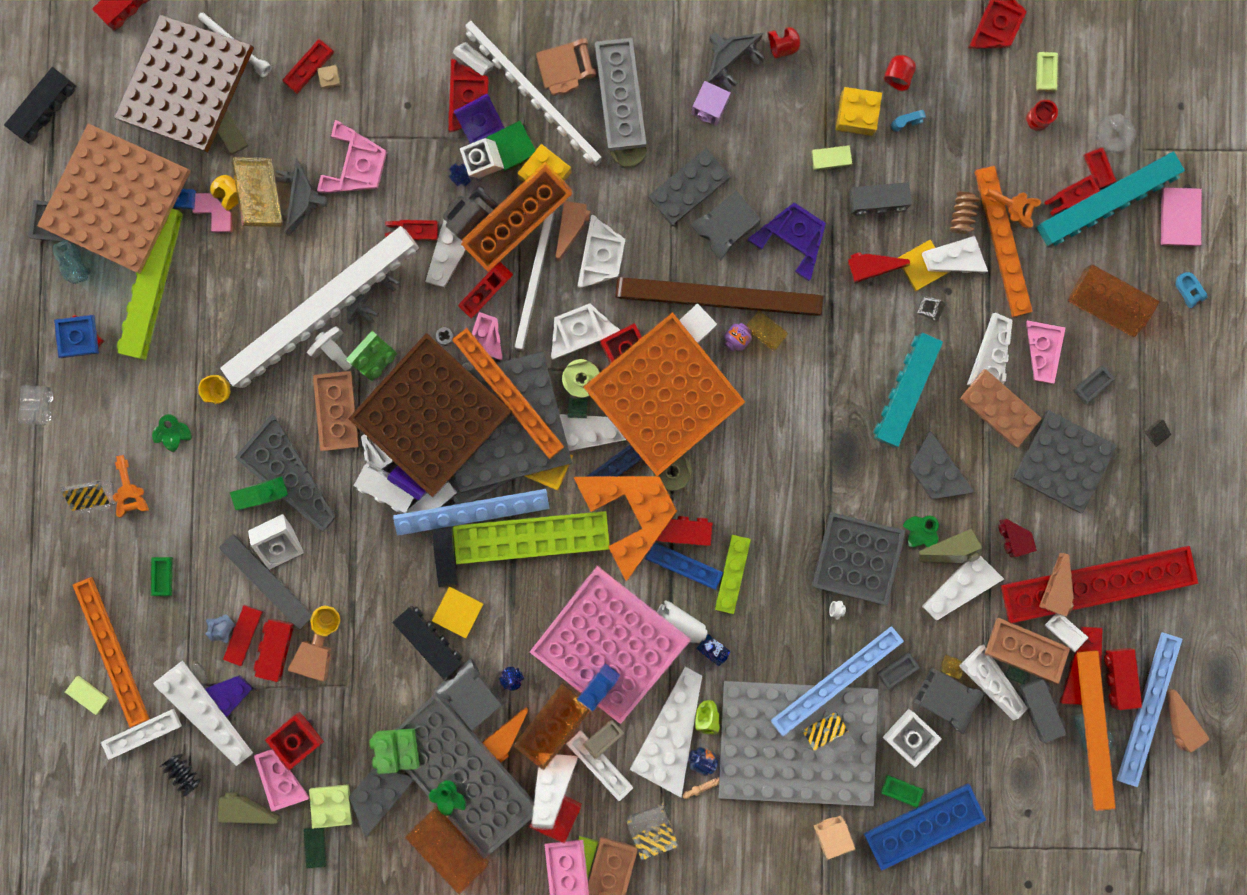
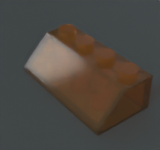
[1067,264,1160,337]
[513,682,591,771]

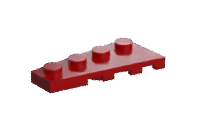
[1059,627,1103,705]

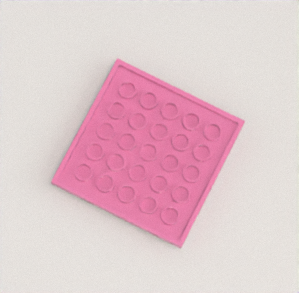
[530,566,690,724]

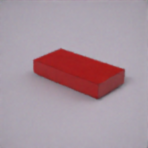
[1084,147,1117,189]

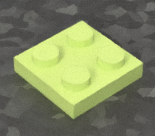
[309,784,352,829]

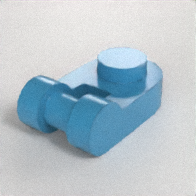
[891,110,926,131]
[1176,272,1208,308]

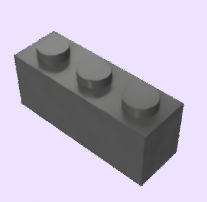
[849,182,911,216]
[1017,678,1066,743]

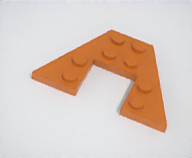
[574,476,677,581]

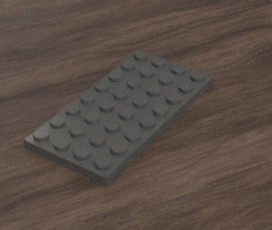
[395,692,535,859]

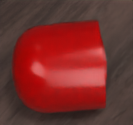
[767,27,800,59]
[884,55,916,91]

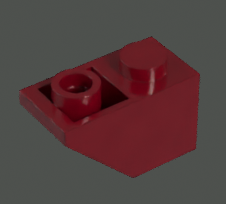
[998,519,1037,557]

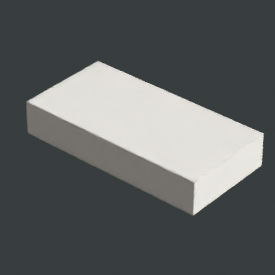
[453,42,494,76]
[1045,614,1088,652]

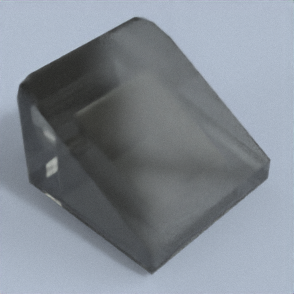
[918,296,945,321]
[1144,419,1171,447]

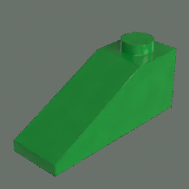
[229,476,288,510]

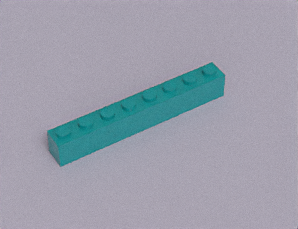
[1036,151,1185,246]

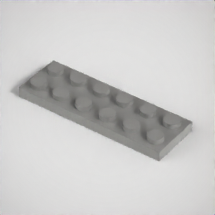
[595,38,646,151]

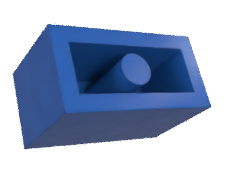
[577,663,620,712]

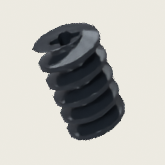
[159,753,201,798]

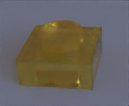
[941,655,963,679]

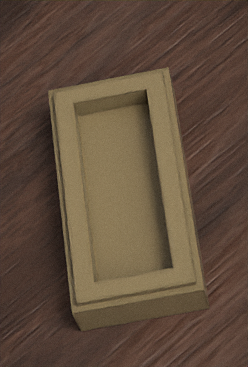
[582,719,624,759]

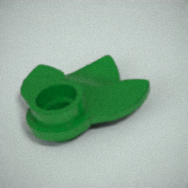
[152,414,192,452]
[903,516,939,548]
[429,780,466,816]

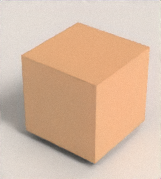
[814,815,855,859]

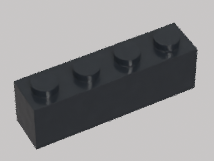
[4,66,76,144]
[392,606,463,680]

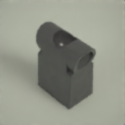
[690,190,761,261]
[434,658,504,731]
[913,667,986,734]

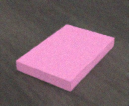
[1161,188,1202,246]
[545,840,589,895]

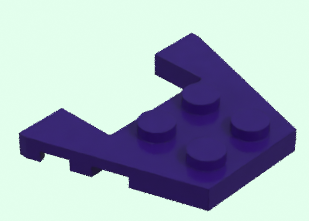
[747,202,826,281]

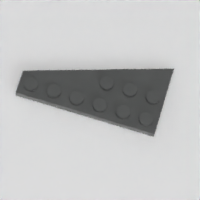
[235,414,336,532]

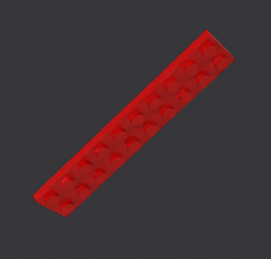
[1000,546,1199,623]

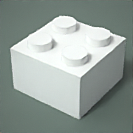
[883,709,941,767]

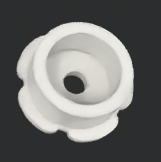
[829,601,846,620]

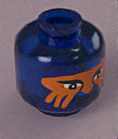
[688,747,718,776]

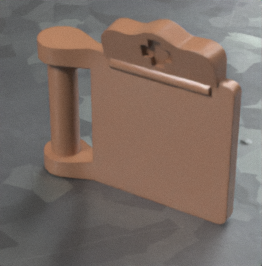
[536,38,596,96]

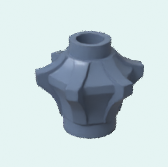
[205,614,235,643]

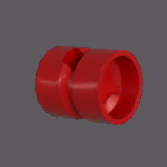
[1026,99,1058,131]

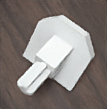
[307,326,352,371]

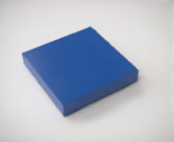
[54,315,99,358]

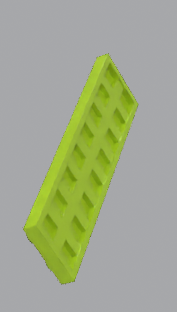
[453,511,610,564]

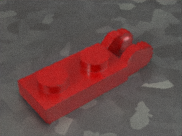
[1044,175,1100,216]
[385,220,439,241]

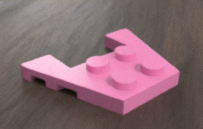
[317,120,387,193]

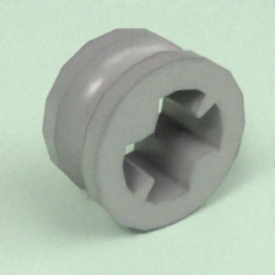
[436,327,454,345]

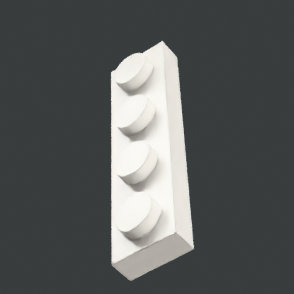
[101,709,182,760]
[566,730,633,801]

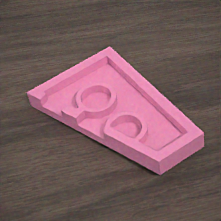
[1026,321,1065,384]
[254,749,310,811]

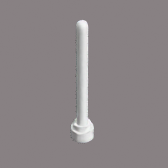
[198,13,272,77]

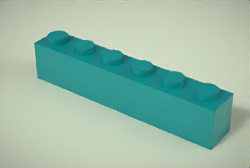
[873,332,943,448]

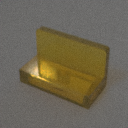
[746,311,788,351]

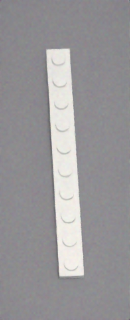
[465,21,601,166]

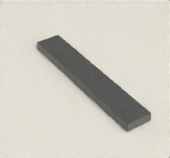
[219,534,312,630]

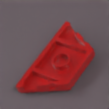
[968,0,1027,49]
[448,59,489,133]

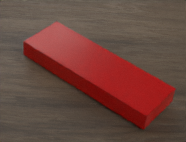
[282,39,335,94]
[223,605,263,666]

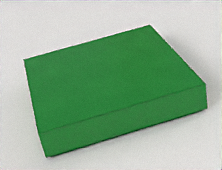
[487,121,536,172]

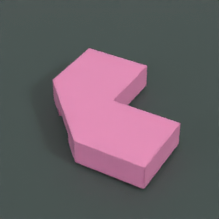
[192,193,232,232]

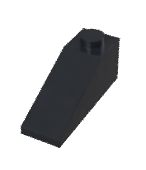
[432,528,458,587]

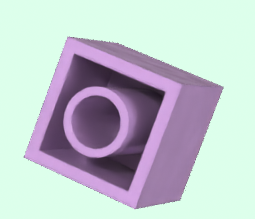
[691,81,731,126]

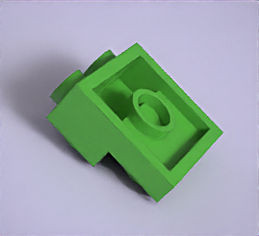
[346,331,398,381]
[370,729,420,774]

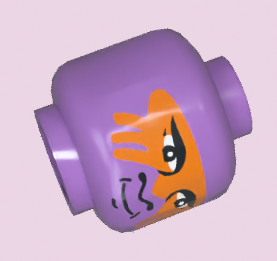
[724,323,752,352]

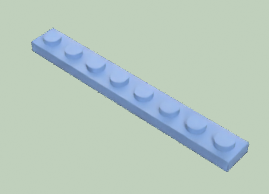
[393,489,550,536]
[770,626,904,737]
[1117,632,1182,787]

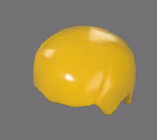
[198,375,231,404]
[310,606,341,637]

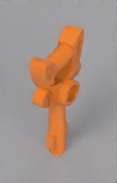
[984,188,1041,229]
[113,455,149,518]

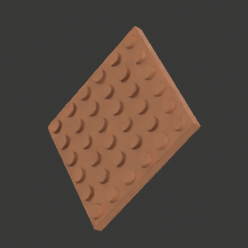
[37,123,191,274]

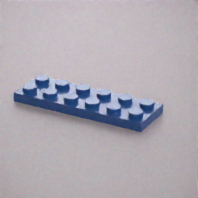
[863,783,986,871]

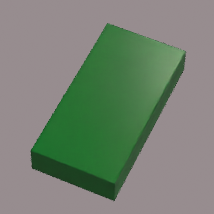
[151,557,173,596]
[880,774,924,808]

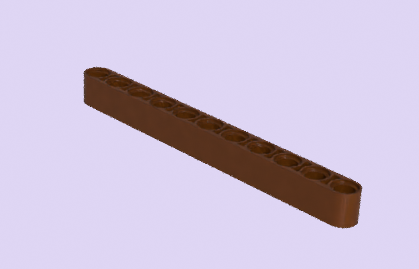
[615,277,824,316]

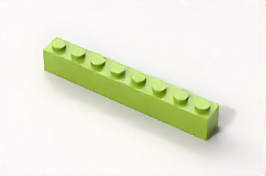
[117,209,183,360]

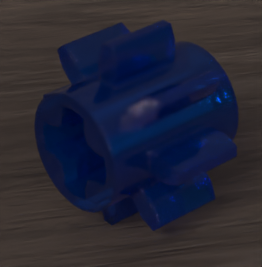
[448,163,471,187]
[499,667,524,691]

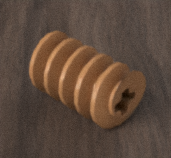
[949,191,980,234]

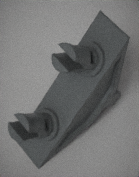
[708,32,766,91]
[269,158,328,236]
[340,270,400,325]

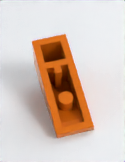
[482,707,529,763]

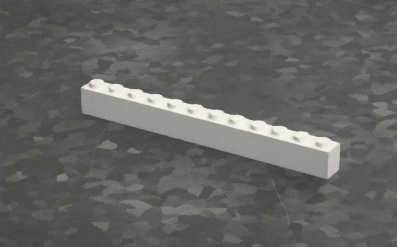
[220,226,419,388]

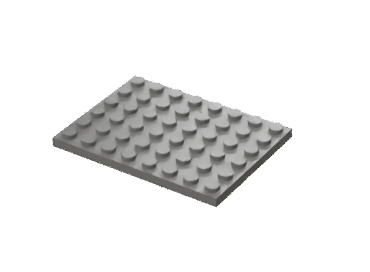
[718,681,878,806]

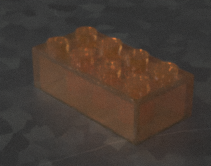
[404,806,489,894]

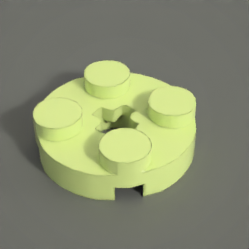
[562,359,599,398]

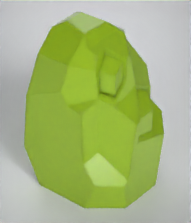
[695,700,720,735]

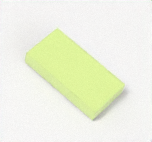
[1036,52,1058,92]
[811,145,852,170]
[65,676,110,715]

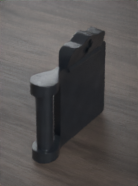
[443,185,499,241]

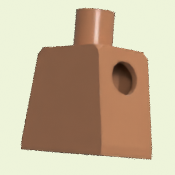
[288,633,331,681]

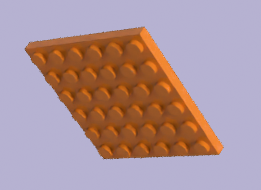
[583,312,745,476]

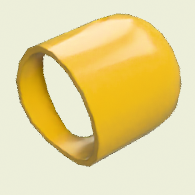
[210,175,245,211]

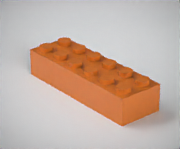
[461,162,572,272]

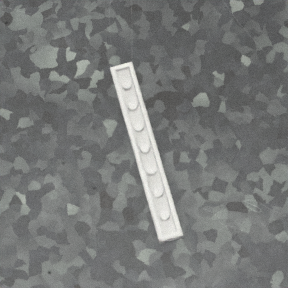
[515,210,556,351]

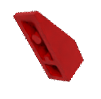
[848,252,910,283]
[457,262,514,319]

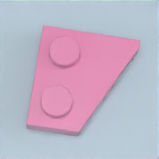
[472,312,503,361]

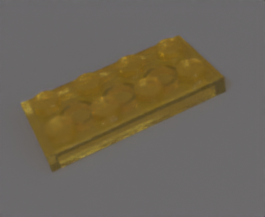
[232,157,283,227]

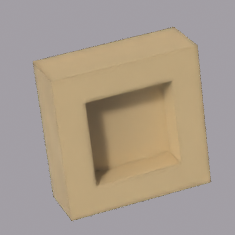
[318,65,341,89]

